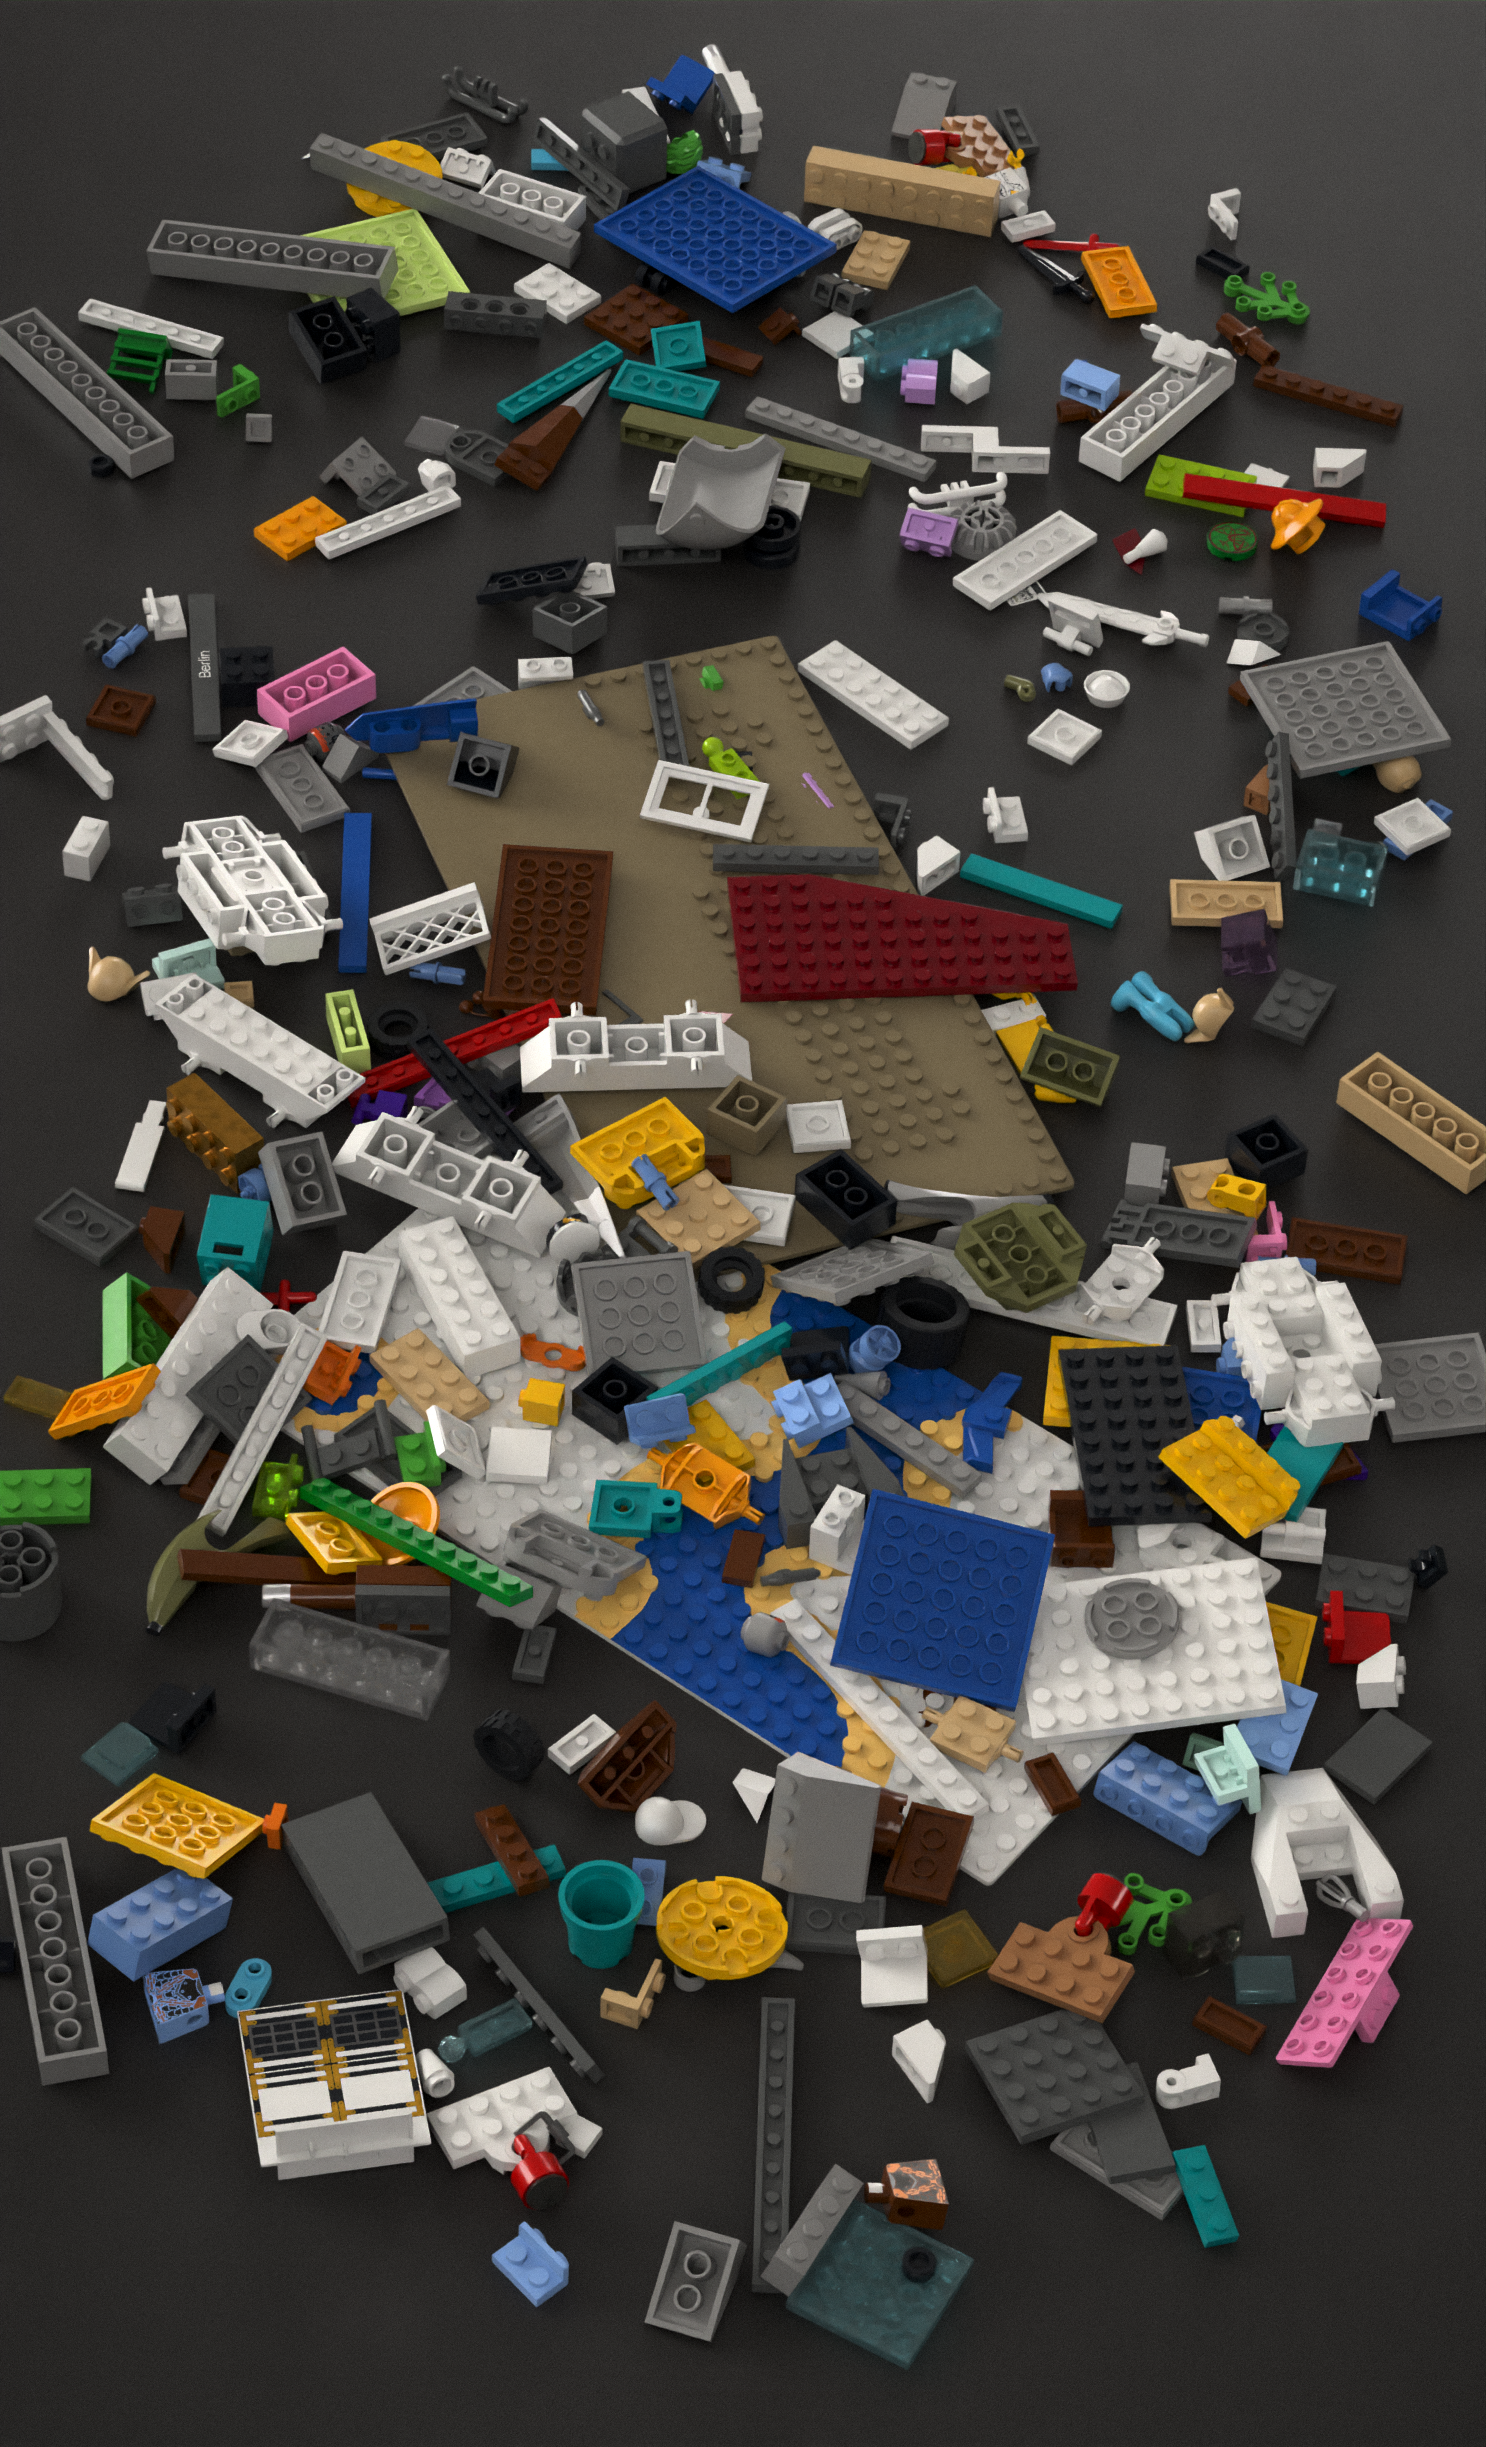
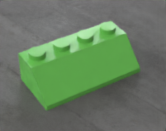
[103,1272,172,1380]

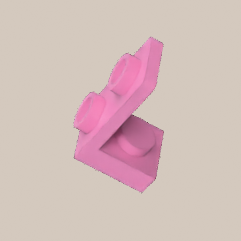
[1244,1201,1287,1262]

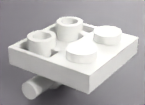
[1043,593,1104,656]
[1260,1507,1326,1564]

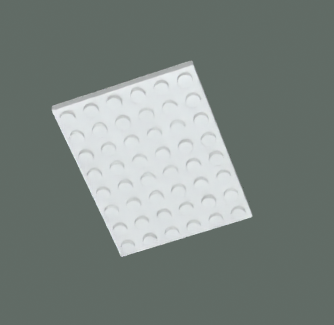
[1023,1557,1286,1746]

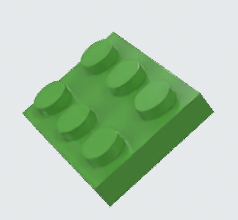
[0,1468,92,1526]

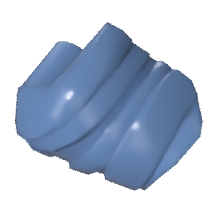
[1041,663,1073,692]

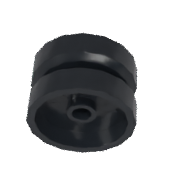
[743,505,800,570]

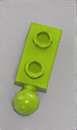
[702,737,760,799]

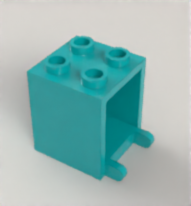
[197,1194,274,1292]

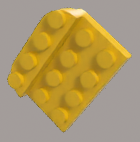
[570,1097,705,1209]
[1158,1416,1301,1539]

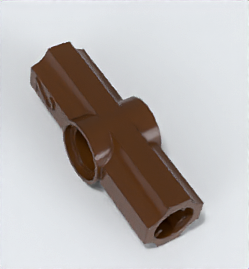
[1216,312,1280,367]
[1056,390,1132,423]

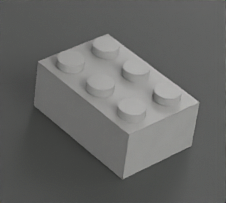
[258,1131,347,1236]

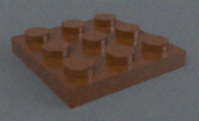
[584,283,688,356]

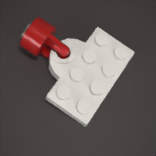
[426,2067,578,2210]

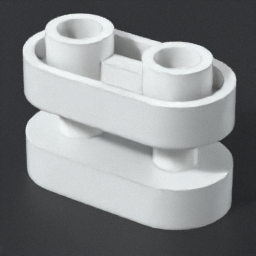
[808,208,863,250]

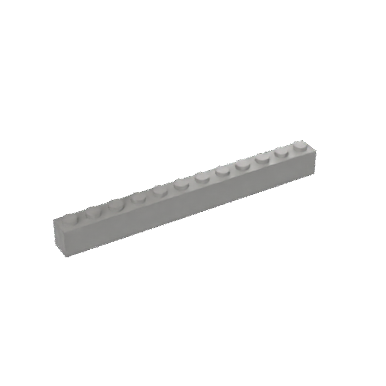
[310,133,581,269]

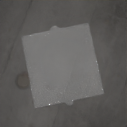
[404,416,460,456]

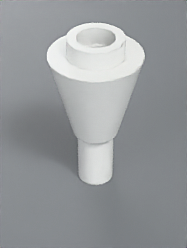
[1123,529,1168,564]

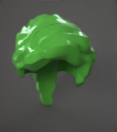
[666,130,703,175]

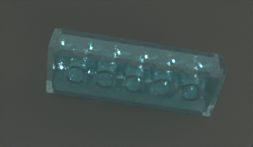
[849,285,1003,381]

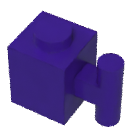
[351,1090,408,1125]

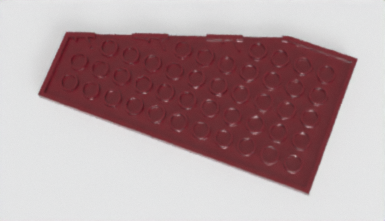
[727,874,1078,1002]

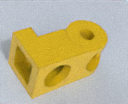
[1207,1174,1266,1221]

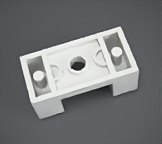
[809,1484,865,1575]

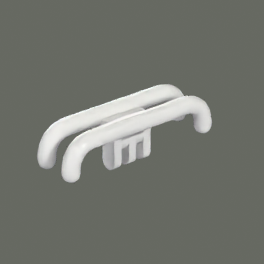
[907,472,1008,517]

